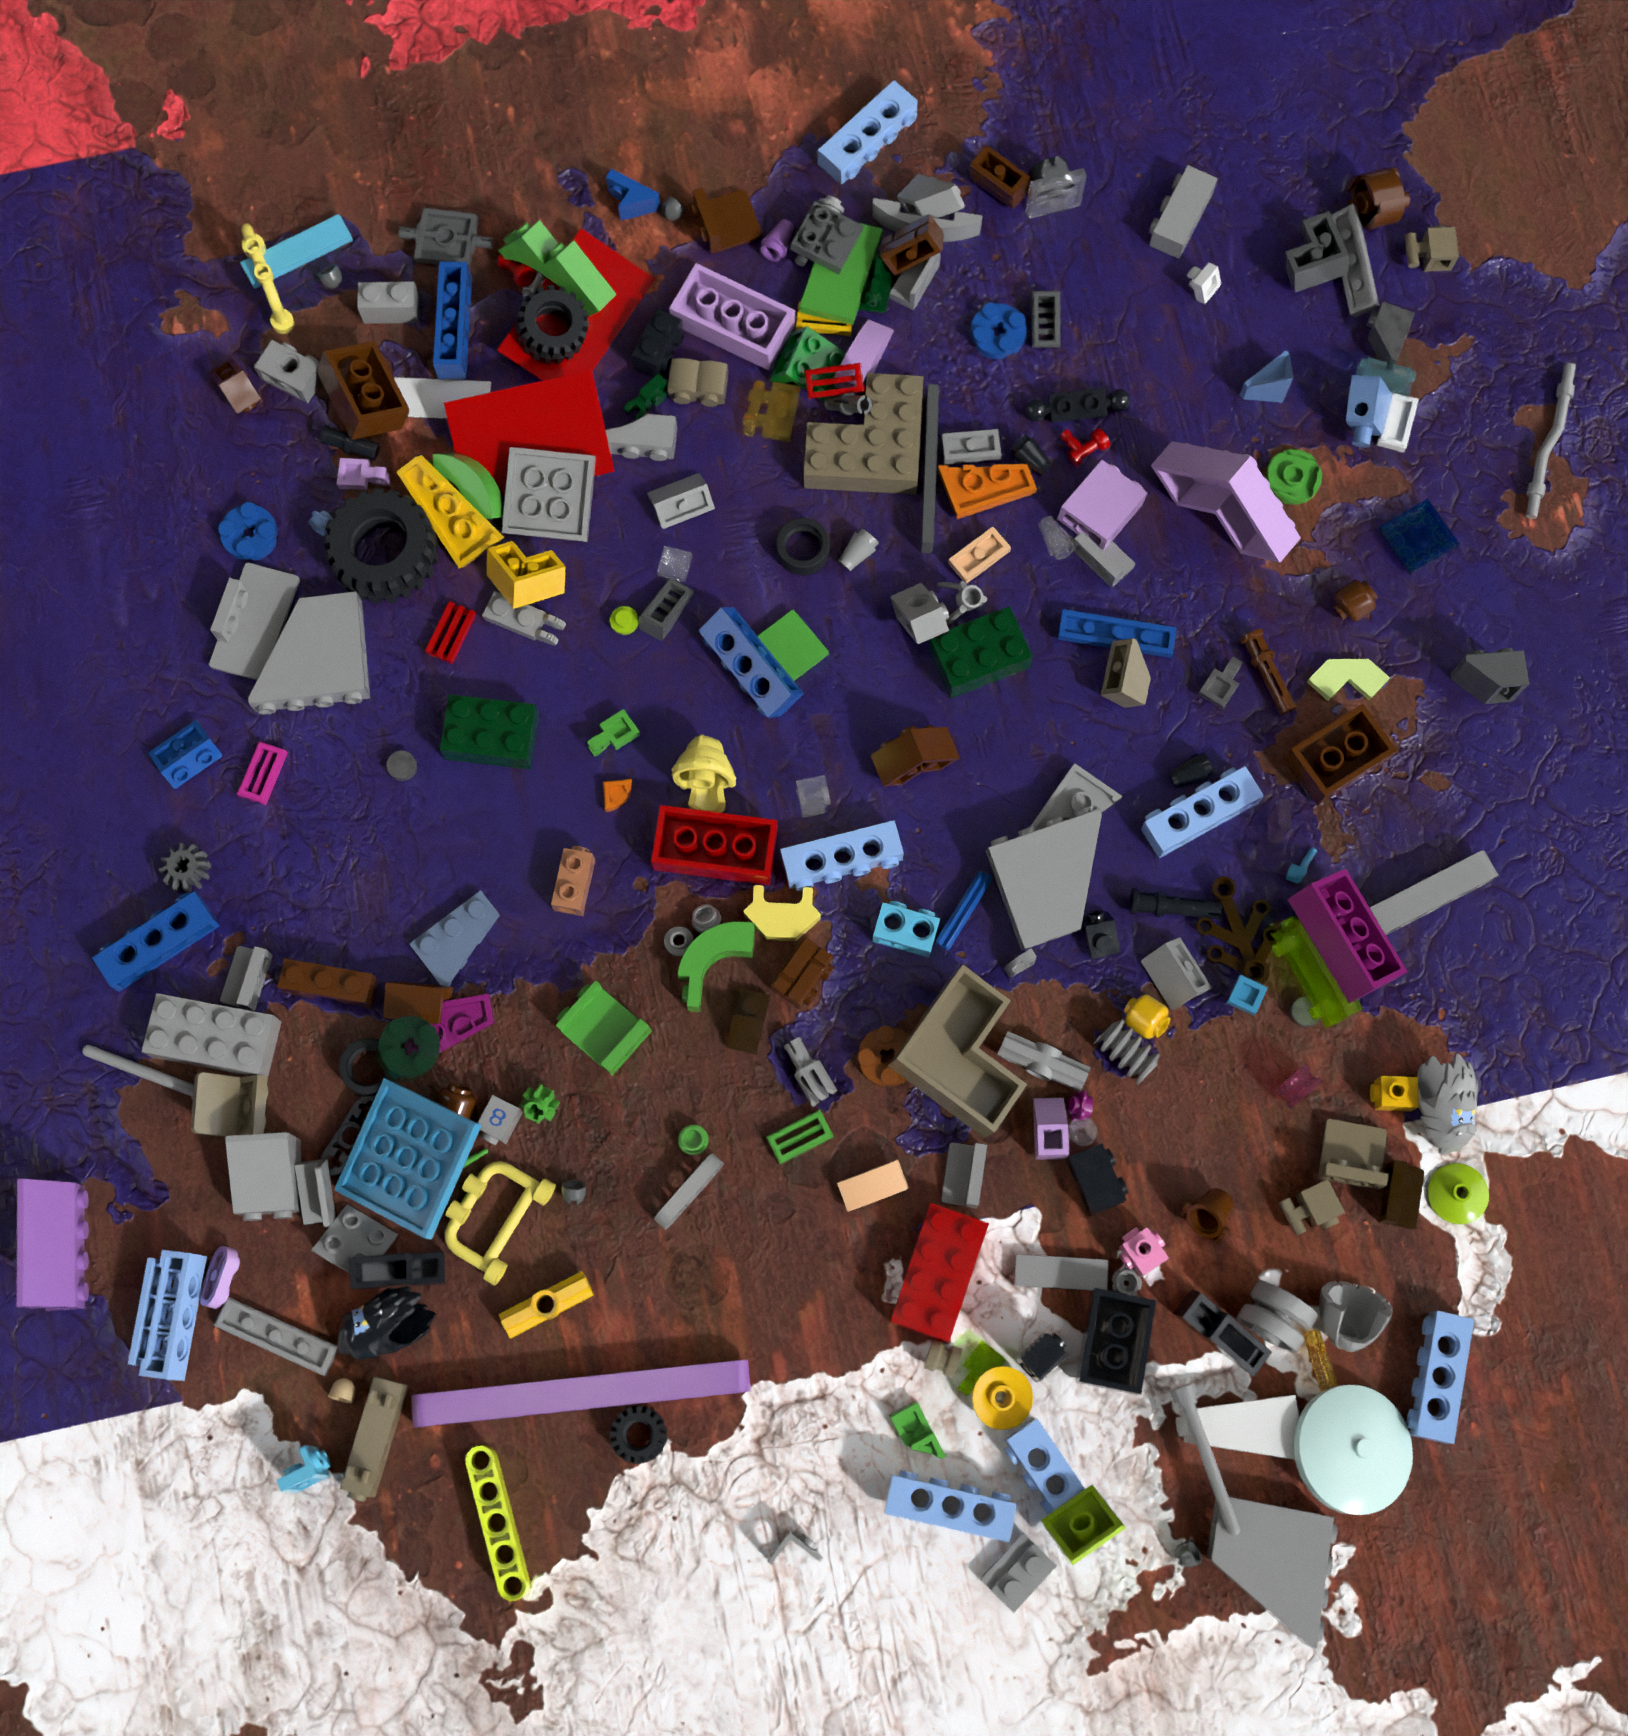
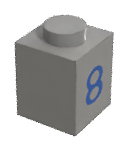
[478,1095,523,1146]

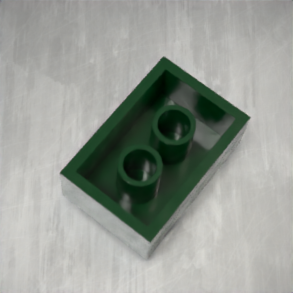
[929,606,1033,699]
[440,694,540,770]

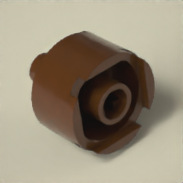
[1347,167,1410,231]

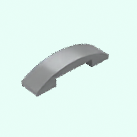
[872,198,982,242]

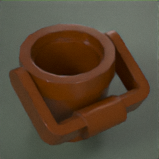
[1179,1188,1234,1244]

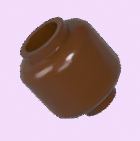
[1333,580,1378,622]
[436,1083,476,1119]

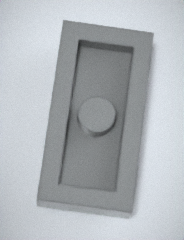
[941,429,1001,464]

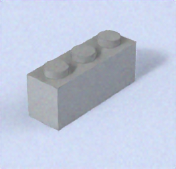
[1148,165,1218,259]

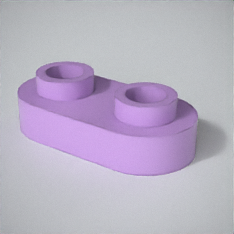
[200,1246,240,1309]

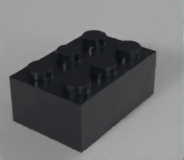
[1075,1288,1157,1395]

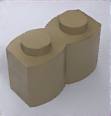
[668,358,728,407]

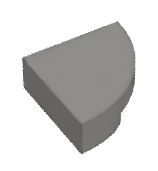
[1004,948,1037,978]

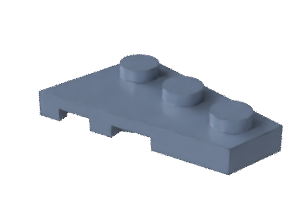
[410,890,500,986]

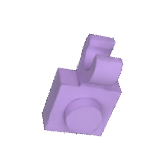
[337,458,390,490]

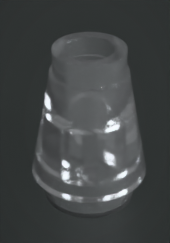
[1038,516,1075,560]

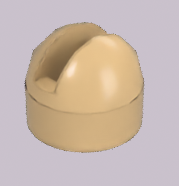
[328,1378,356,1403]

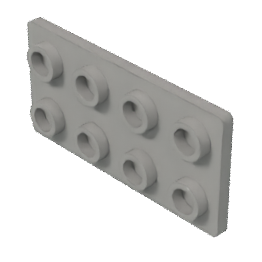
[209,563,300,681]

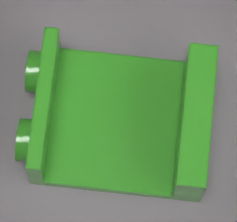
[556,980,652,1076]

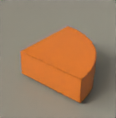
[603,779,633,812]

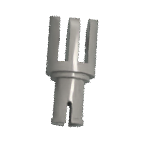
[784,1037,838,1107]

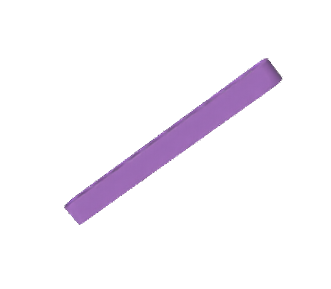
[411,1360,751,1427]

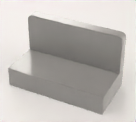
[889,252,941,310]
[647,473,715,529]
[1071,531,1135,588]
[1141,937,1212,1010]
[220,946,273,1012]
[941,1143,987,1208]
[295,1159,336,1227]

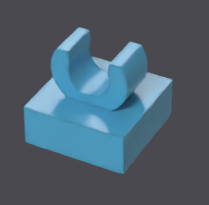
[1227,974,1268,1016]

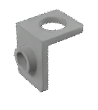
[768,1531,824,1565]

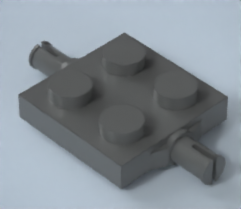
[399,208,494,269]

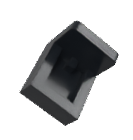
[1082,910,1120,959]

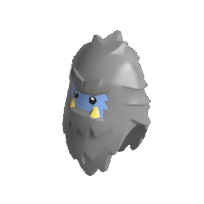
[1417,1053,1478,1155]

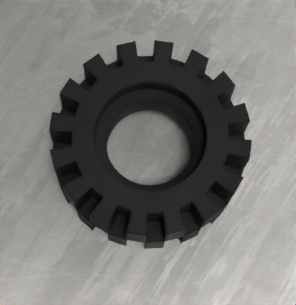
[610,1406,668,1464]

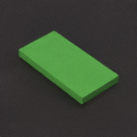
[799,223,883,325]

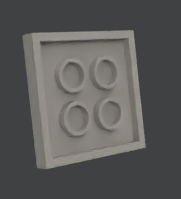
[502,447,596,542]

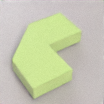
[1307,659,1390,701]

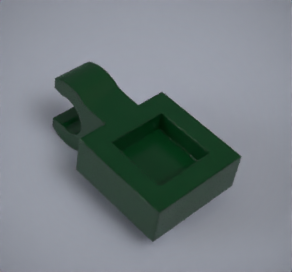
[624,373,668,421]

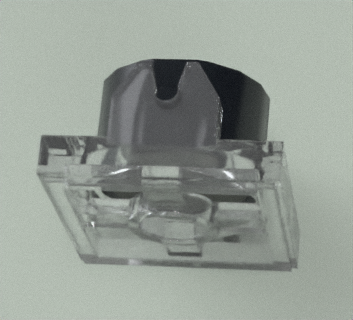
[1026,156,1087,219]

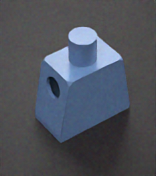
[1346,375,1392,448]

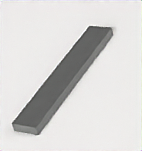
[921,384,939,553]

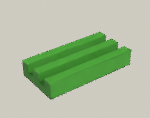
[766,1110,834,1165]

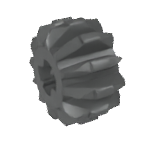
[159,843,211,893]

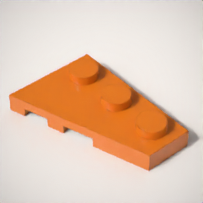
[937,464,1037,519]

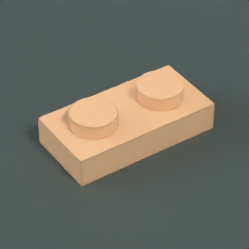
[948,527,1011,584]

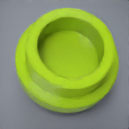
[610,606,639,635]

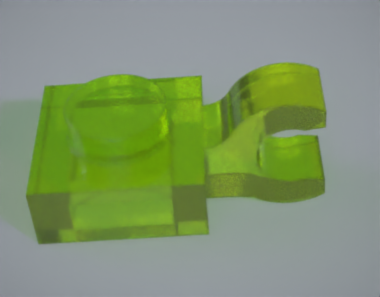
[957,1340,1006,1397]

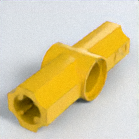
[498,1271,594,1339]

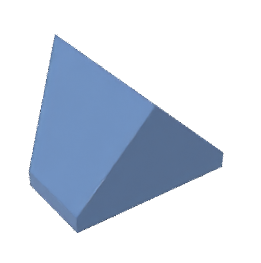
[1239,351,1293,403]

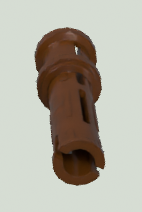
[1239,628,1297,715]

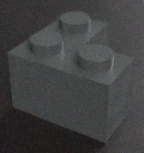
[1285,211,1349,292]

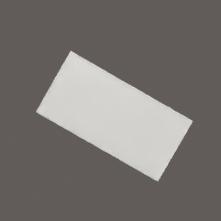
[1377,391,1419,453]

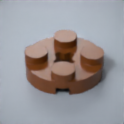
[858,1026,909,1087]

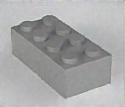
[141,993,282,1076]

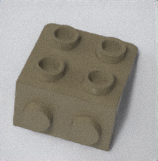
[191,1072,268,1137]

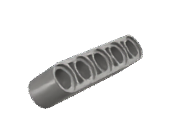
[1370,850,1499,935]

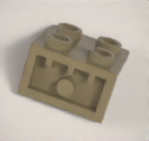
[1318,1119,1388,1190]

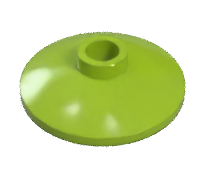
[1427,1163,1489,1225]

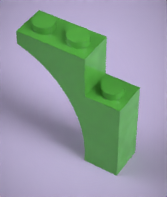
[498,220,617,317]

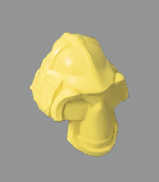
[671,734,736,813]

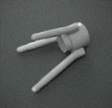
[937,581,987,625]

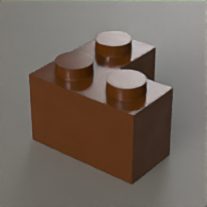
[870,725,960,787]

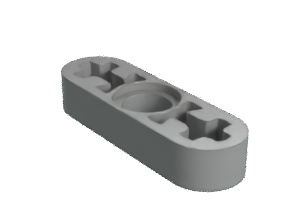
[654,1153,724,1230]

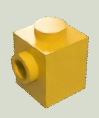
[1370,1076,1418,1111]

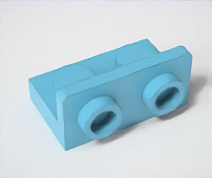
[276,1445,331,1493]

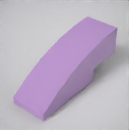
[834,319,894,396]

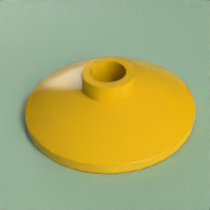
[972,1366,1033,1430]

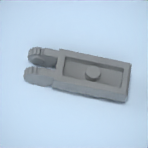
[482,591,566,646]

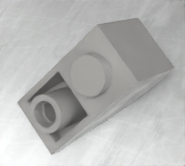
[897,174,965,218]

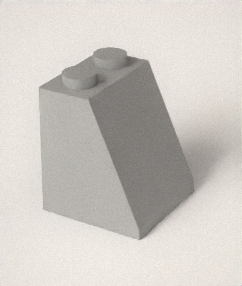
[226,1132,301,1221]

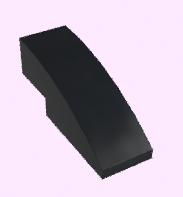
[349,1251,446,1289]
[1173,1289,1272,1377]

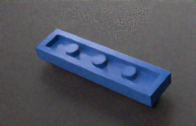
[1057,609,1177,658]

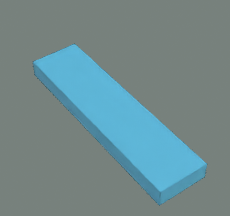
[240,214,353,289]

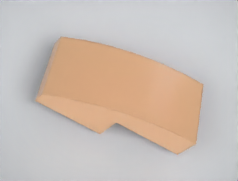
[837,1160,909,1212]

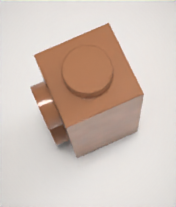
[551,846,596,916]

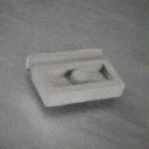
[980,1532,1057,1613]

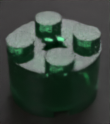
[376,1016,440,1081]

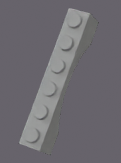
[606,414,677,461]

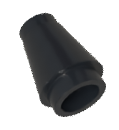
[1010,434,1052,476]
[1168,752,1214,788]

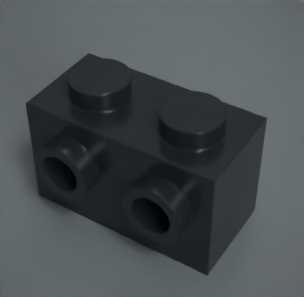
[632,309,685,378]

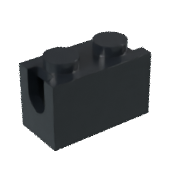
[1066,1143,1128,1216]

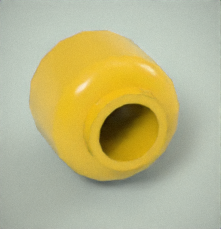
[1124,994,1171,1039]

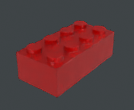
[651,805,778,885]
[890,1203,989,1343]

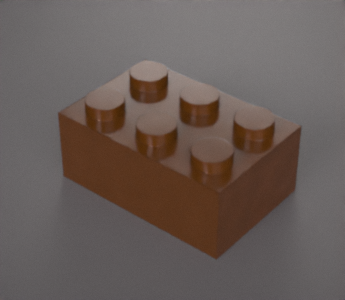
[317,341,410,440]
[1284,704,1397,806]

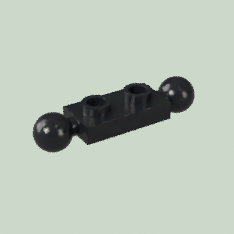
[1025,388,1130,423]

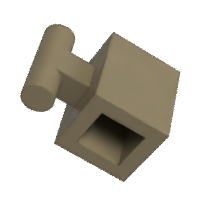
[1405,225,1459,272]
[1279,1179,1345,1236]

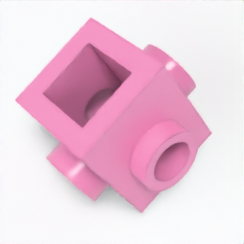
[1119,1227,1169,1278]

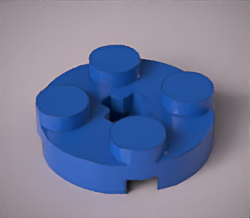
[970,302,1027,359]
[218,502,278,561]

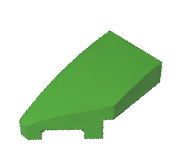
[889,1400,946,1459]

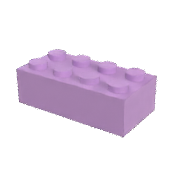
[669,263,795,371]

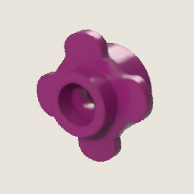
[1068,1090,1093,1121]

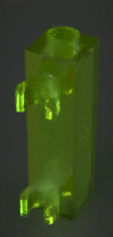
[1272,916,1363,1029]

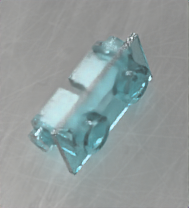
[1356,357,1417,397]

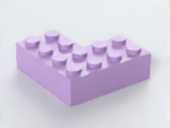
[1151,441,1301,563]

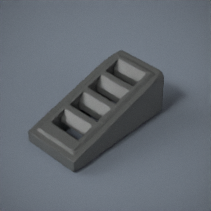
[1030,291,1060,348]
[639,578,694,641]

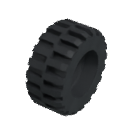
[323,488,439,604]

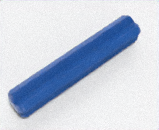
[936,871,992,950]

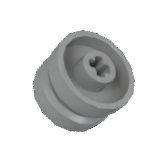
[1236,1280,1318,1354]

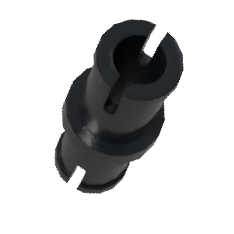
[320,426,380,461]

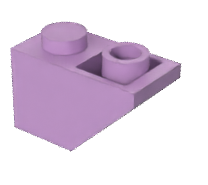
[1033,1098,1069,1159]

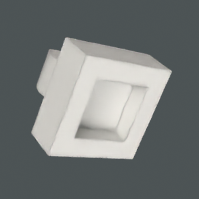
[1187,263,1221,304]

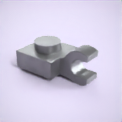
[1198,656,1243,710]

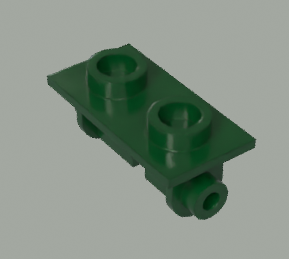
[858,254,894,313]

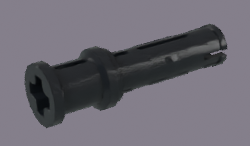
[1129,888,1222,920]

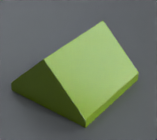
[1041,1484,1126,1565]

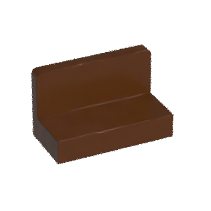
[383,981,453,1024]

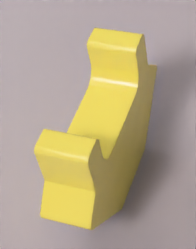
[743,885,821,941]

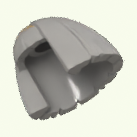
[1319,1281,1393,1352]

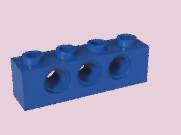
[433,262,472,380]
[698,607,804,718]
[92,891,220,992]

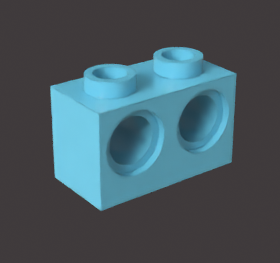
[872,901,940,958]

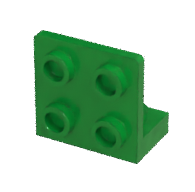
[770,326,846,403]

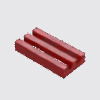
[804,363,865,399]
[425,601,477,665]

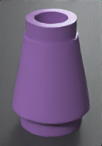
[761,219,795,261]

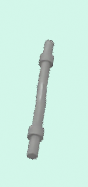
[1526,363,1576,519]

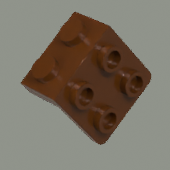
[689,187,762,254]

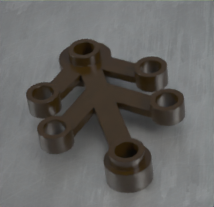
[1195,876,1281,985]

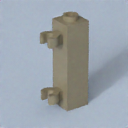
[340,1377,409,1502]

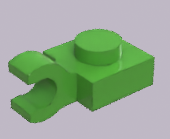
[587,709,640,757]

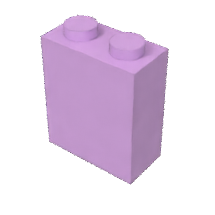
[1057,460,1147,551]

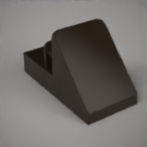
[728,989,770,1055]

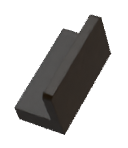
[1379,1159,1424,1229]

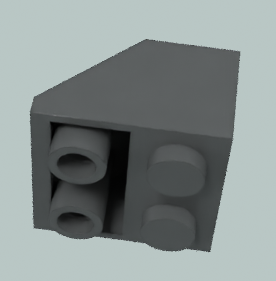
[1450,648,1529,704]

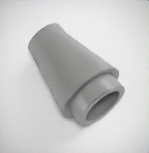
[838,528,878,572]

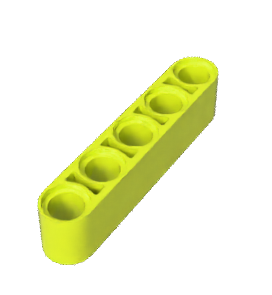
[466,1446,530,1601]

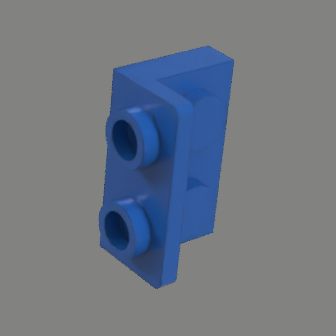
[148,720,222,789]

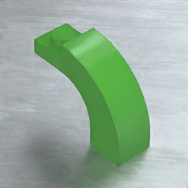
[427,453,504,519]
[678,922,755,1012]

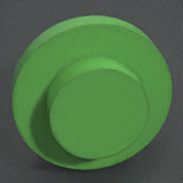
[678,1125,709,1155]

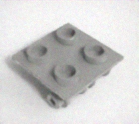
[312,1204,398,1274]

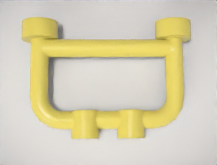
[241,223,294,334]
[444,1161,556,1286]

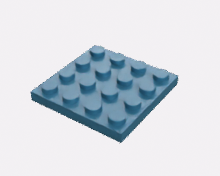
[334,1078,482,1240]

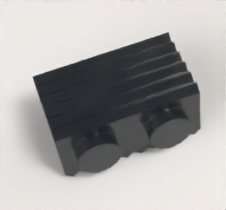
[1016,1332,1068,1382]

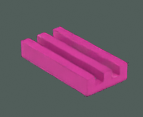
[237,741,288,806]

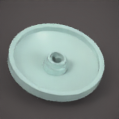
[1293,1385,1413,1515]

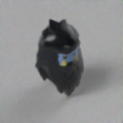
[337,1286,436,1359]

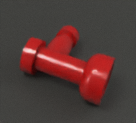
[497,255,536,288]
[1060,428,1111,467]

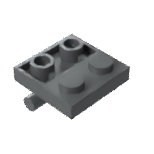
[790,201,864,274]

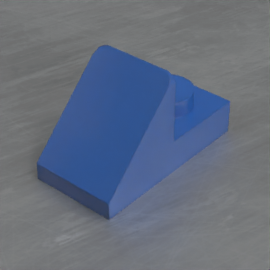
[606,168,660,220]

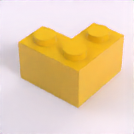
[487,541,566,609]

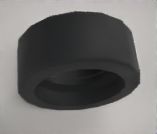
[776,517,830,576]
[339,1038,399,1097]

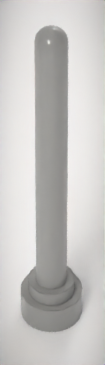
[82,1045,194,1100]
[1170,1383,1240,1536]

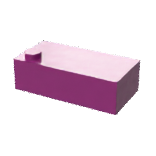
[1287,869,1408,1003]

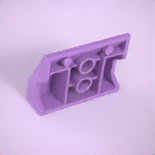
[17,1179,89,1311]

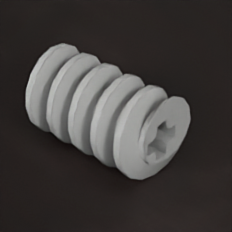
[1093,1019,1160,1085]

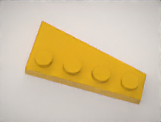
[397,455,505,569]

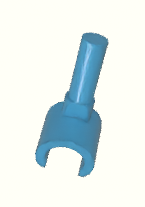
[1286,847,1317,883]

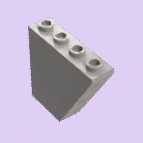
[248,591,370,714]
[985,807,1102,951]
[1206,1497,1337,1648]

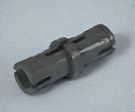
[825,393,872,415]

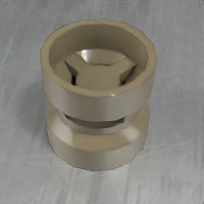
[924,1339,962,1378]

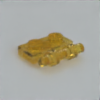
[743,380,801,442]

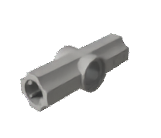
[997,1031,1091,1092]

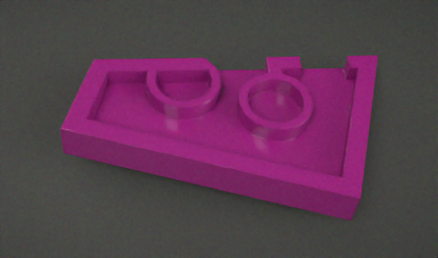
[401,994,495,1069]

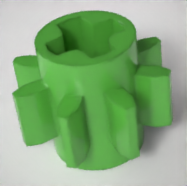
[519,1084,560,1124]

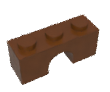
[277,958,379,1009]

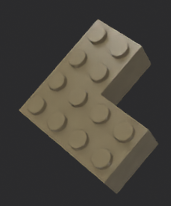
[804,373,923,495]
[888,965,1027,1138]

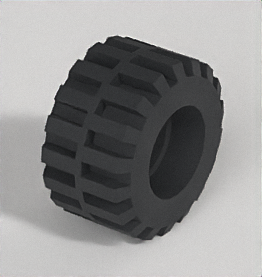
[516,285,589,364]

